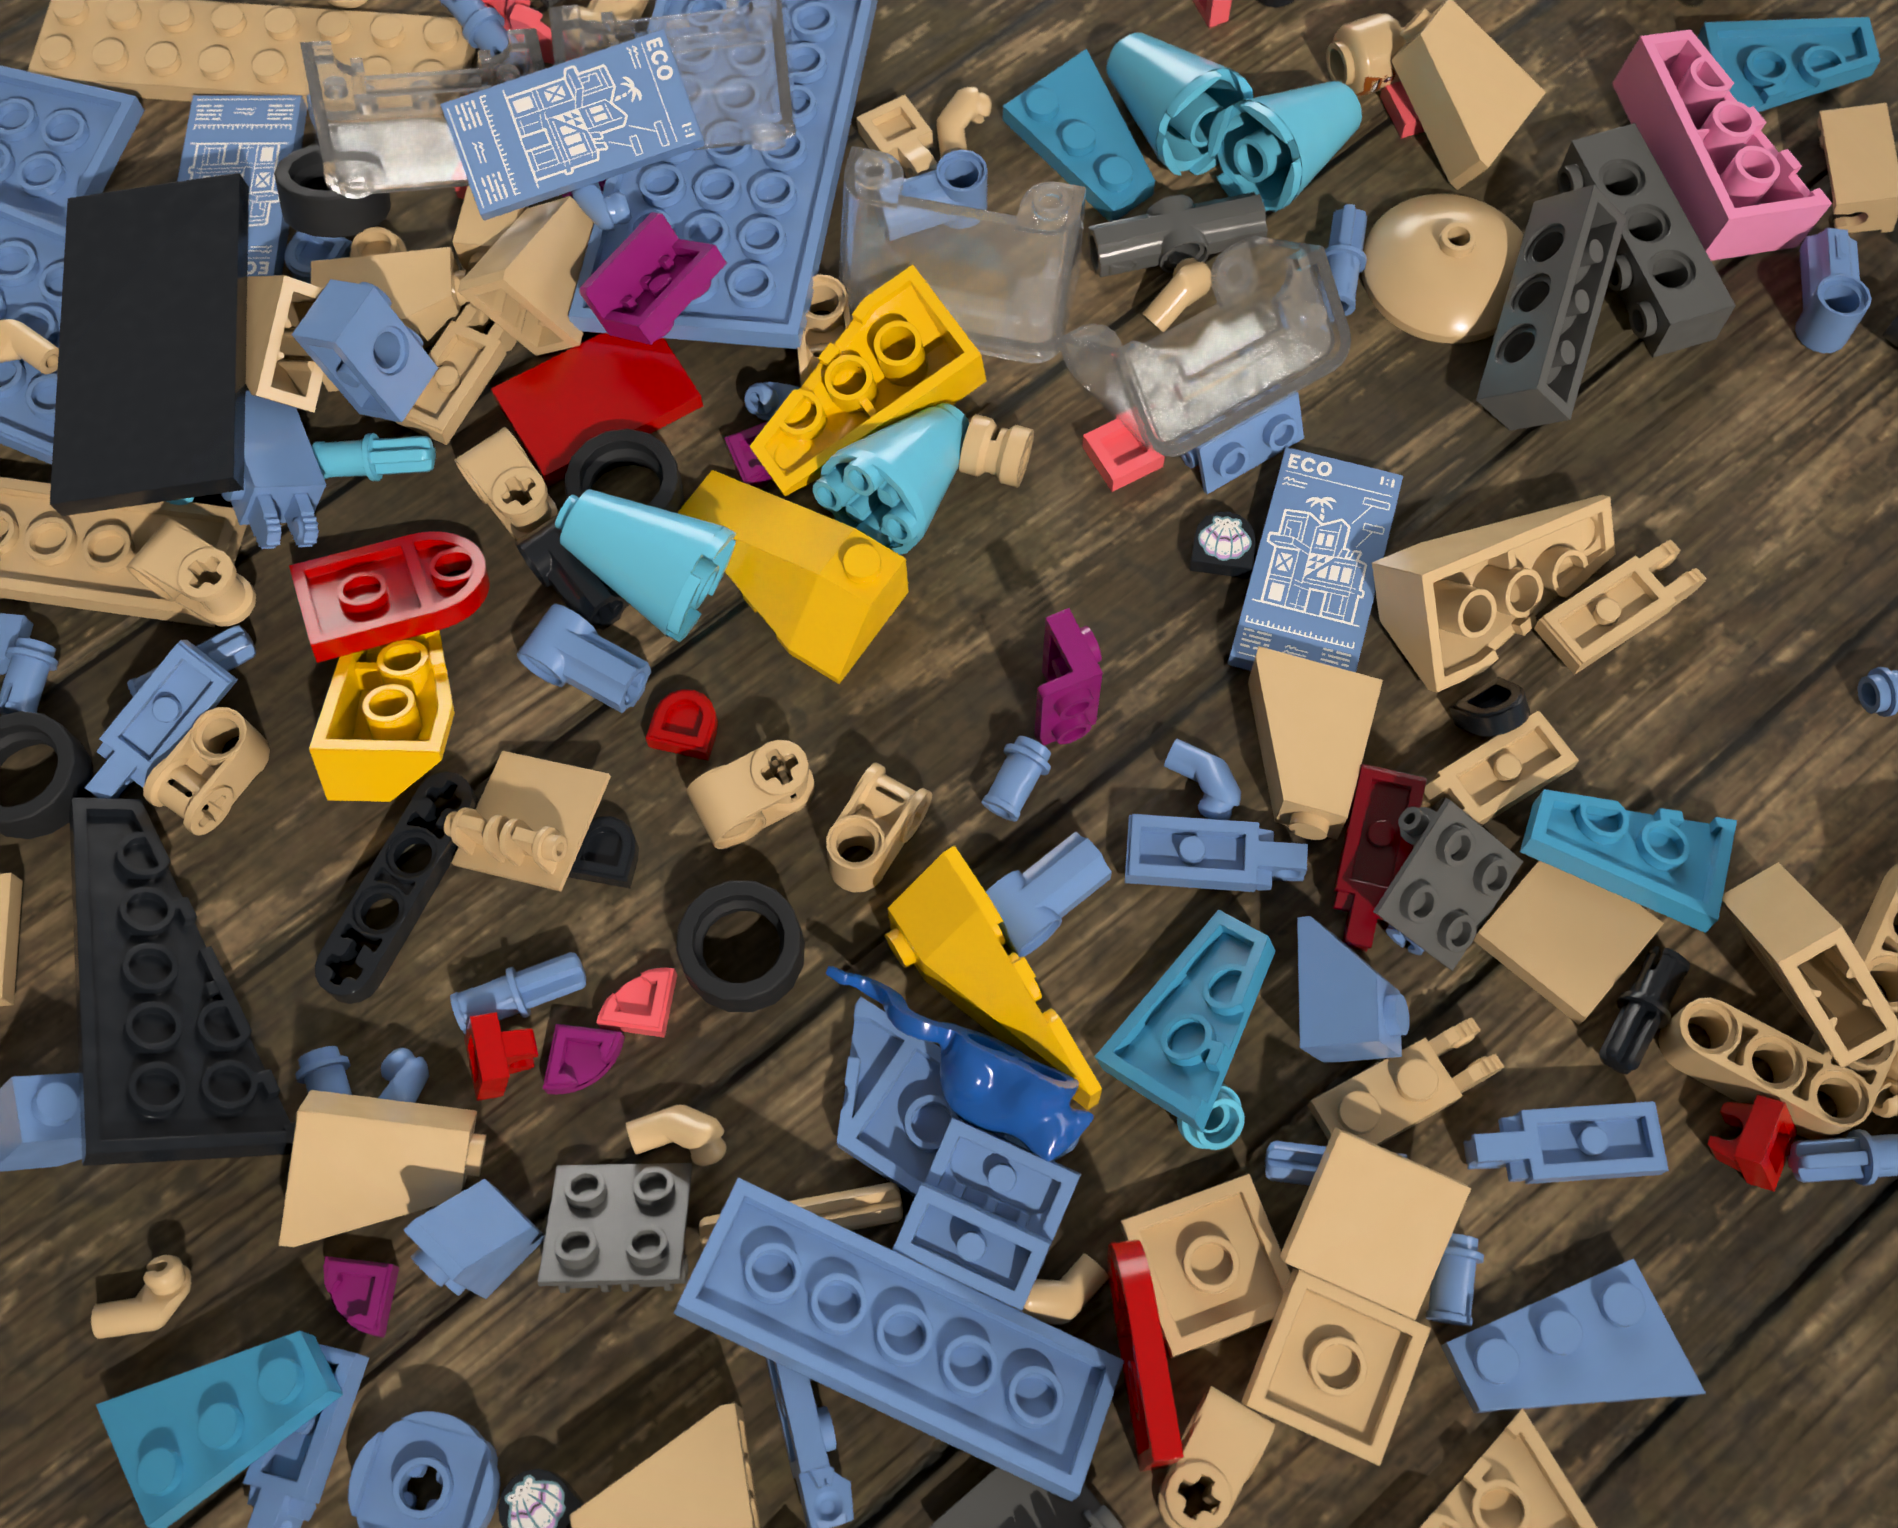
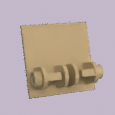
[444,751,611,892]

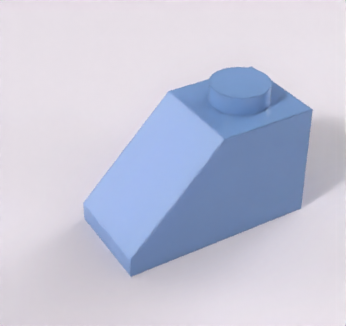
[1297,916,1409,1063]

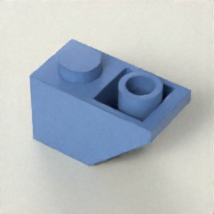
[0,1073,82,1172]
[403,1179,545,1299]

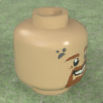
[1326,14,1407,96]

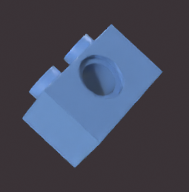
[292,279,438,423]

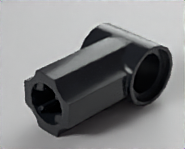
[515,514,629,630]

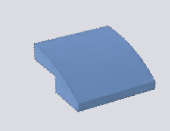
[892,1117,1081,1311]

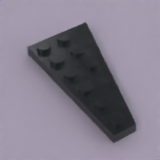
[69,798,296,1166]

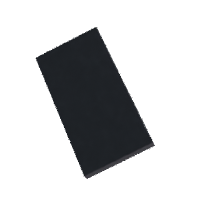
[50,172,249,516]

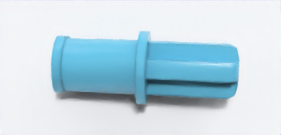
[312,433,436,481]

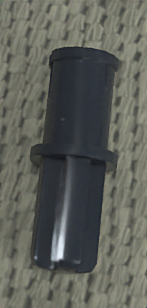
[1599,946,1690,1074]

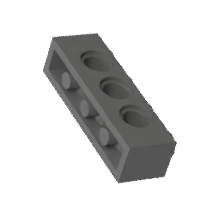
[1557,123,1736,358]
[1476,185,1626,431]

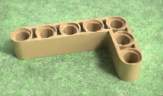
[1658,863,1898,1140]

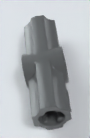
[1088,192,1268,278]

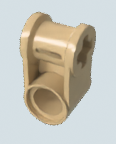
[797,275,851,386]
[454,427,559,541]
[126,519,256,627]
[143,707,270,836]
[687,740,815,849]
[826,762,932,892]
[1157,1386,1275,1528]

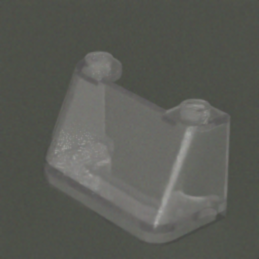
[549,0,796,151]
[300,28,545,198]
[839,146,1086,363]
[1056,235,1351,457]

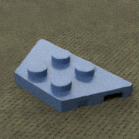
[837,997,1080,1198]

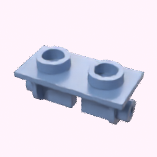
[1180,390,1304,494]

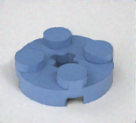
[348,1411,500,1528]

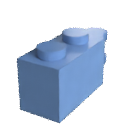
[221,391,326,549]

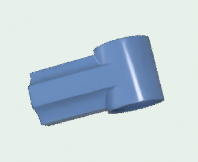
[874,149,987,238]
[1795,228,1871,353]
[517,604,651,713]
[986,832,1112,957]

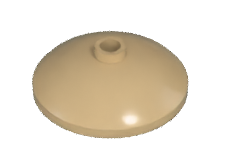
[1361,194,1524,344]

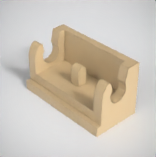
[1817,103,1898,233]

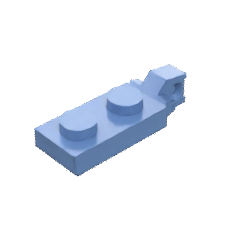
[85,640,238,799]
[1125,814,1308,892]
[1463,1101,1669,1184]
[243,1344,369,1528]
[765,1357,854,1528]

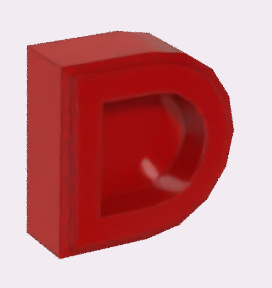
[646,689,718,761]

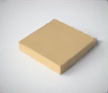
[1473,861,1664,1025]
[1279,1127,1471,1320]
[1119,1174,1291,1359]
[1241,1268,1431,1466]

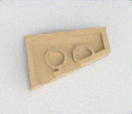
[1420,1408,1598,1528]

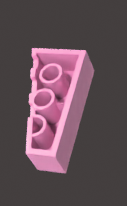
[1612,30,1832,261]

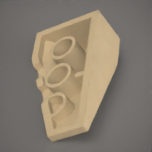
[1372,495,1615,693]

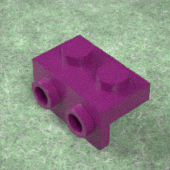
[579,212,727,345]
[1034,608,1103,746]

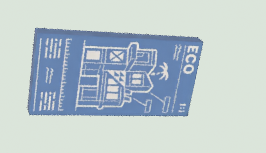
[440,29,705,221]
[177,95,307,276]
[1227,447,1403,672]

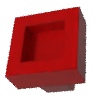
[464,1012,538,1101]
[1708,1095,1797,1192]

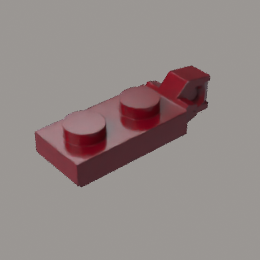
[1333,764,1427,952]

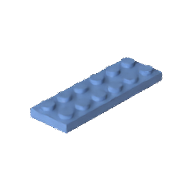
[673,1178,1124,1502]

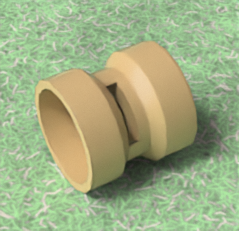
[959,414,1034,488]

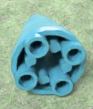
[812,403,970,554]

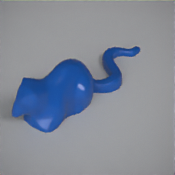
[826,966,1094,1162]

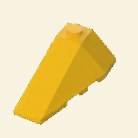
[749,264,987,496]
[678,470,908,684]
[309,630,455,802]
[885,845,1102,1110]

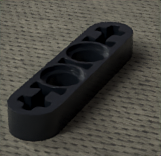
[315,771,479,1004]

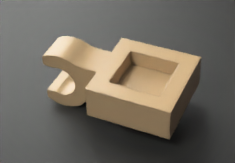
[856,95,937,178]

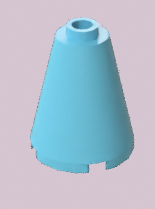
[1107,32,1253,176]
[1208,81,1362,212]
[555,489,737,642]

